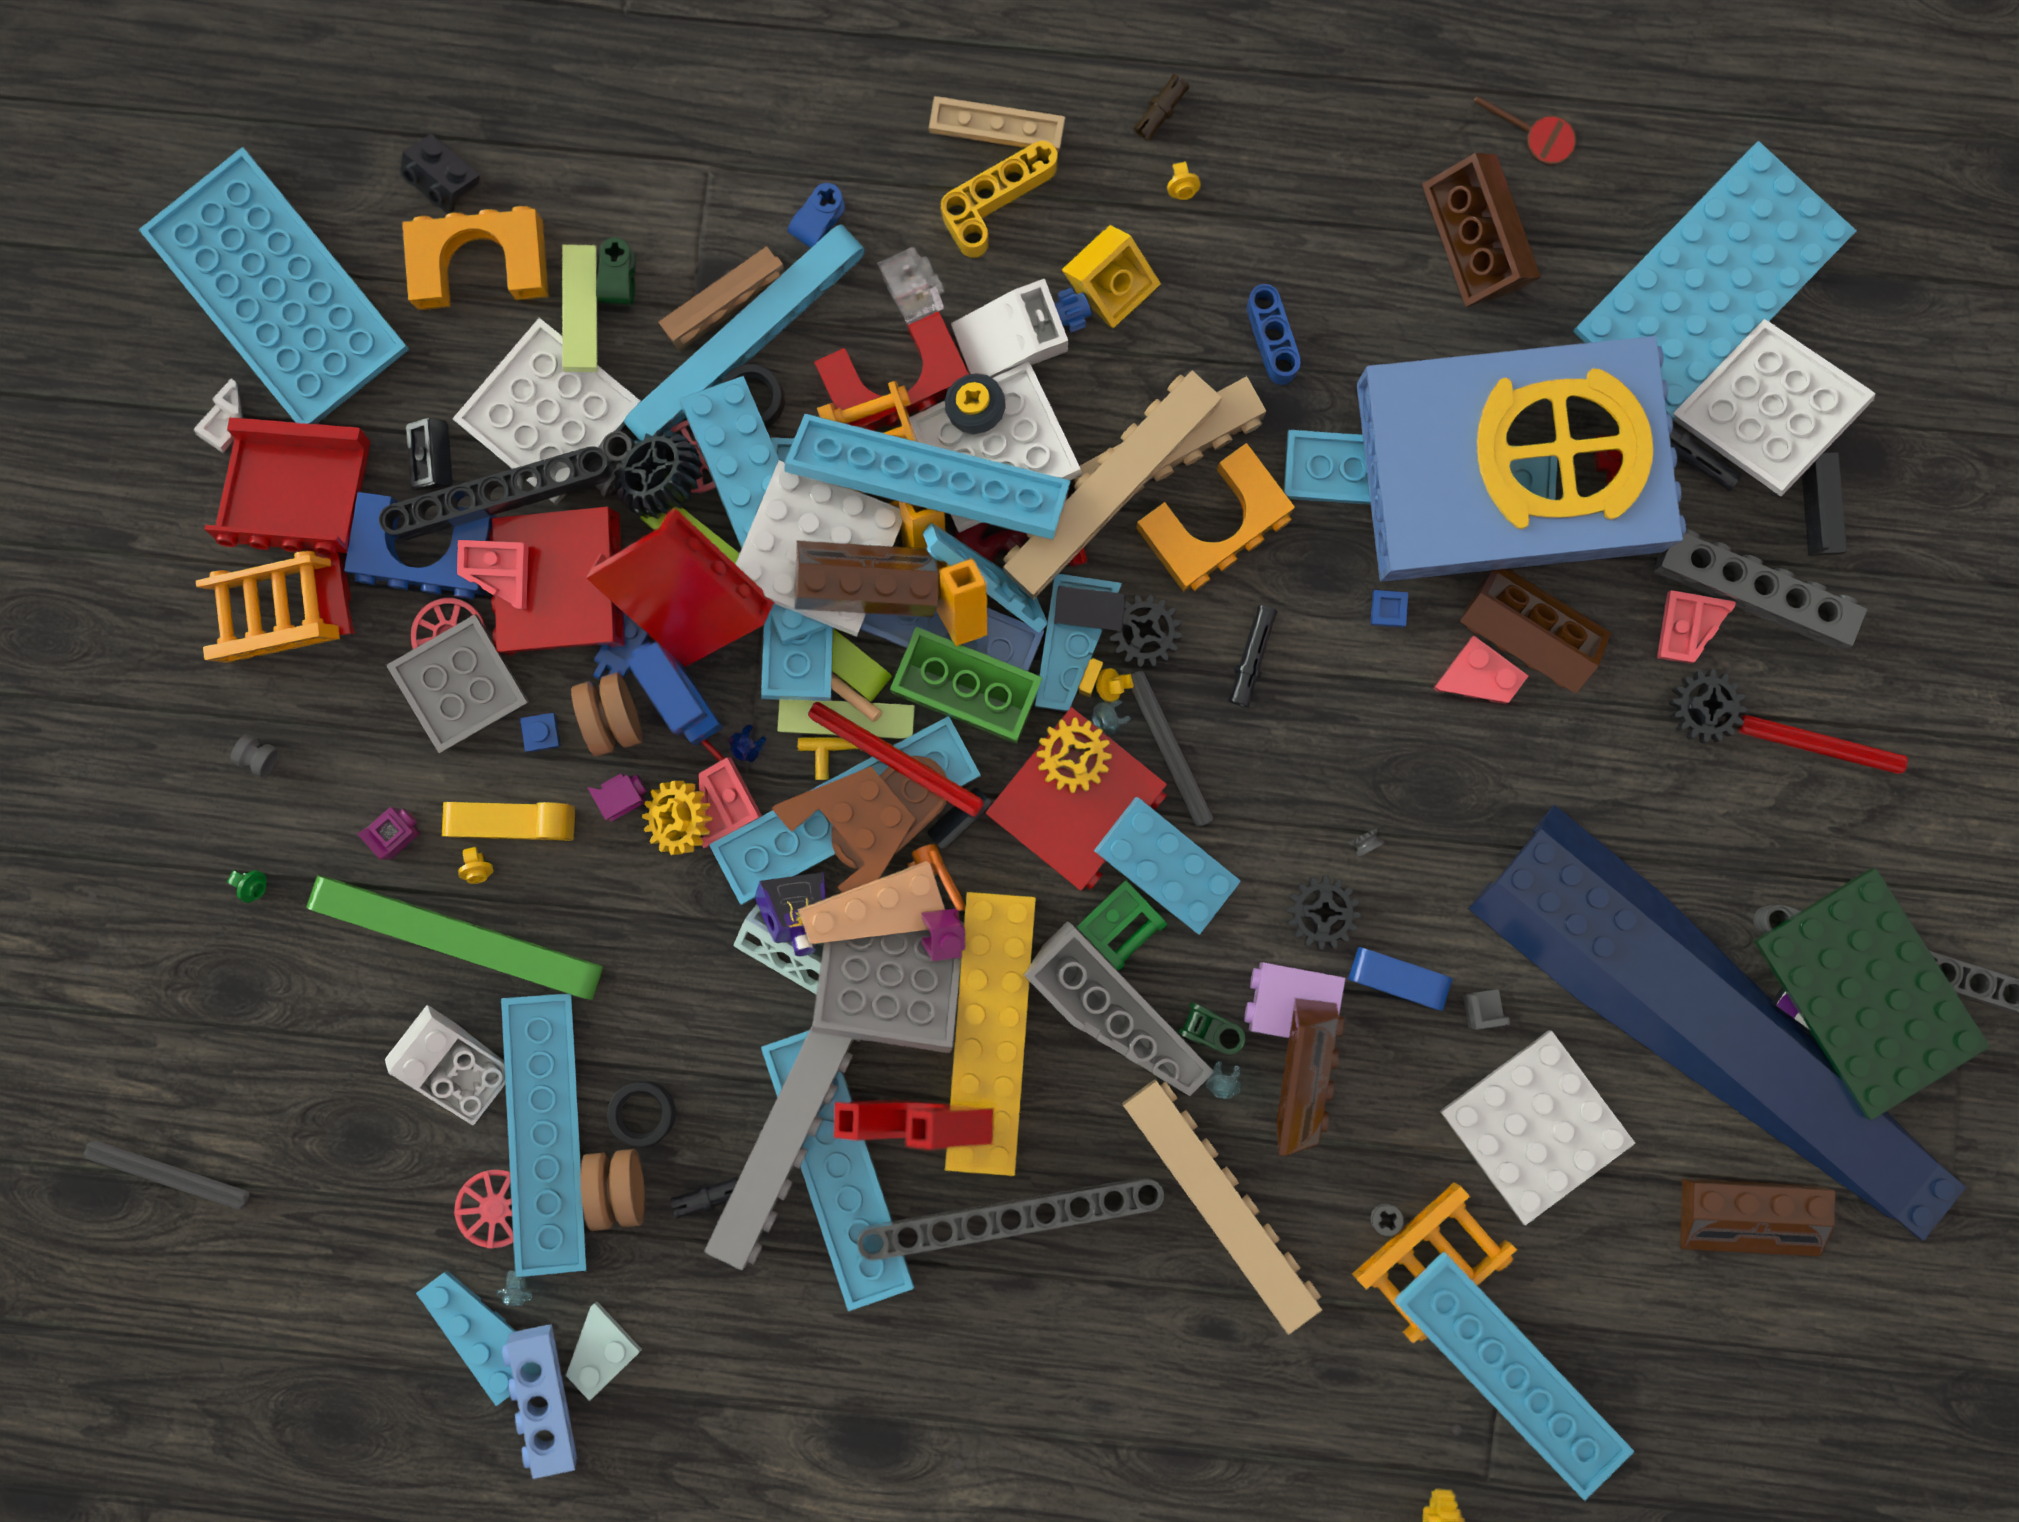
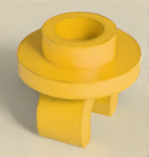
[1167,162,1201,200]
[1096,668,1134,702]
[458,847,493,884]

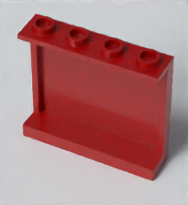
[204,417,371,556]
[489,507,625,656]
[586,508,775,667]
[985,707,1167,891]

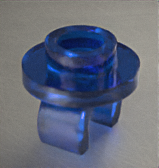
[729,724,767,762]

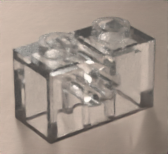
[877,246,945,325]

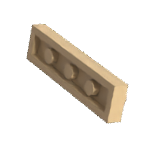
[929,96,1065,153]

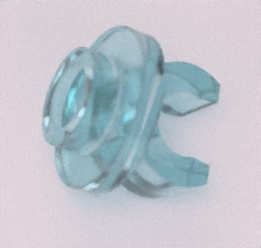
[1092,700,1130,735]
[1206,1061,1241,1099]
[496,1271,532,1306]

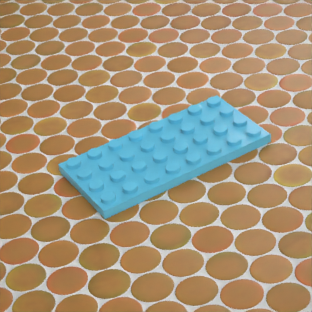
[1573,141,1856,421]
[139,147,409,424]

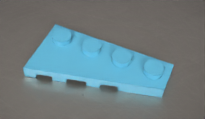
[923,522,1048,633]
[1035,574,1122,712]
[416,1270,541,1406]

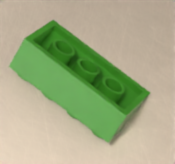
[890,627,1043,744]

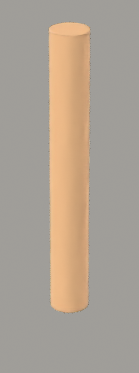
[831,672,882,722]

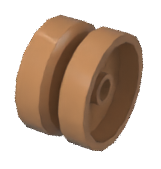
[571,672,643,757]
[580,1149,645,1231]

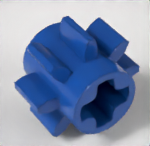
[1054,287,1091,332]

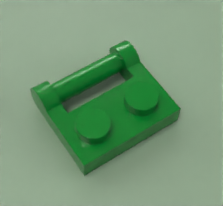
[1077,880,1168,972]

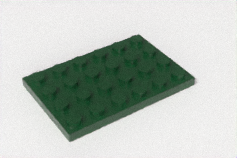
[1753,868,1990,1120]

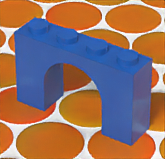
[344,492,498,599]
[626,642,724,746]

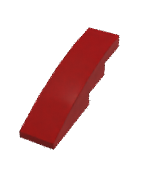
[304,549,354,636]

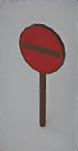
[1474,96,1576,165]

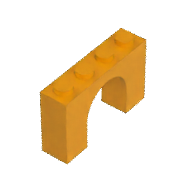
[402,206,549,310]
[1136,443,1295,592]
[899,501,987,646]

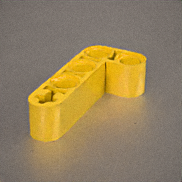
[941,141,1057,258]
[442,802,575,841]

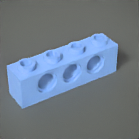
[502,1324,577,1479]

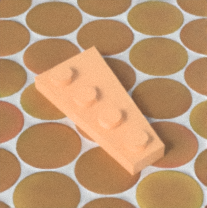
[798,861,945,944]

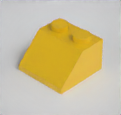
[1062,225,1161,328]

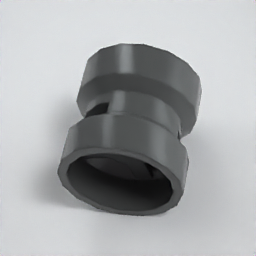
[230,733,280,778]

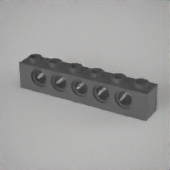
[1652,529,1867,651]

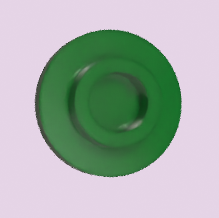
[227,870,267,903]

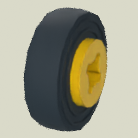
[945,373,1006,434]

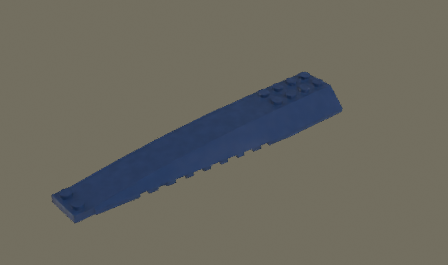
[1468,805,1966,1241]

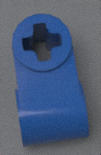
[787,183,845,248]

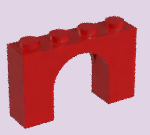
[815,306,969,431]
[834,1099,994,1149]

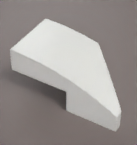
[194,379,243,453]

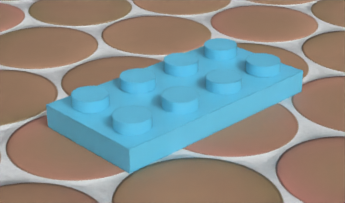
[1094,797,1241,935]

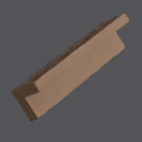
[659,246,785,352]

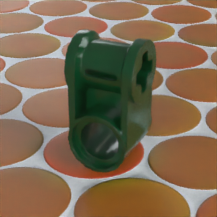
[596,237,636,305]
[1177,1002,1246,1054]

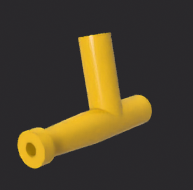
[798,737,859,780]

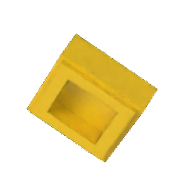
[1078,658,1103,697]

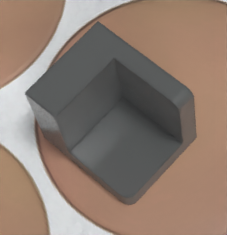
[1462,989,1510,1030]

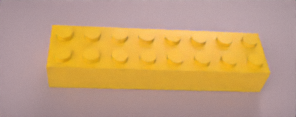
[945,892,1036,1176]

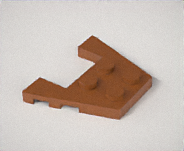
[771,767,916,893]

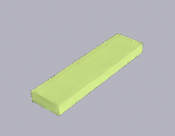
[562,245,597,372]
[777,700,915,739]

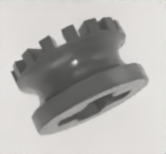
[1350,828,1385,857]
[1370,1203,1403,1236]

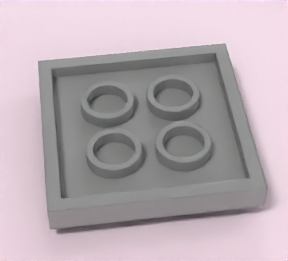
[386,614,529,753]

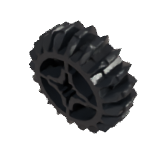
[613,430,703,519]

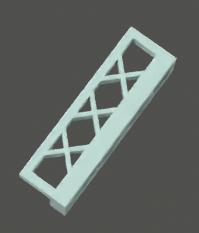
[733,904,823,994]

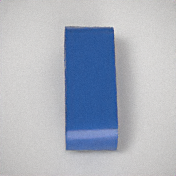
[1246,284,1301,385]
[1348,947,1453,1011]

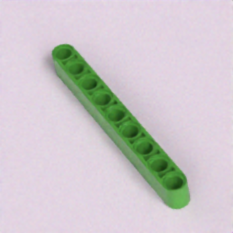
[306,875,603,1000]

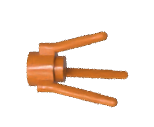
[907,844,966,911]

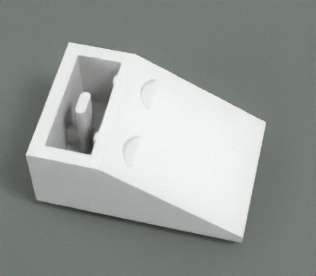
[951,279,1068,378]
[385,1005,506,1125]

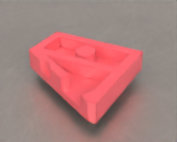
[457,540,528,609]
[1657,590,1736,664]
[1433,636,1528,704]
[699,757,762,848]

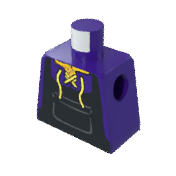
[755,872,825,957]

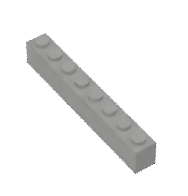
[704,1027,861,1270]

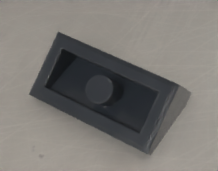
[406,418,453,490]
[1054,586,1126,632]
[927,788,992,850]

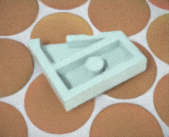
[566,1302,642,1401]

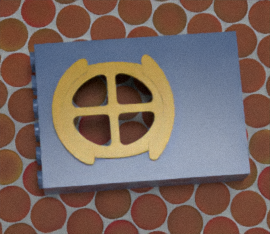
[1356,336,1686,582]

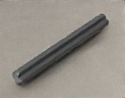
[1131,671,1213,827]
[84,1141,250,1210]

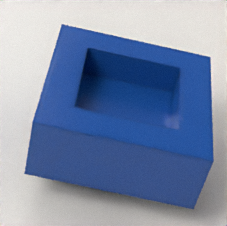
[1370,590,1408,628]
[520,713,561,753]

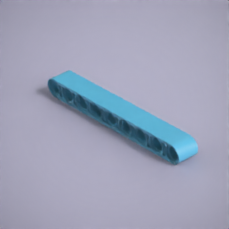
[624,224,865,442]

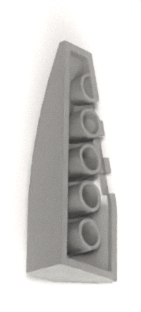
[1024,921,1214,1096]

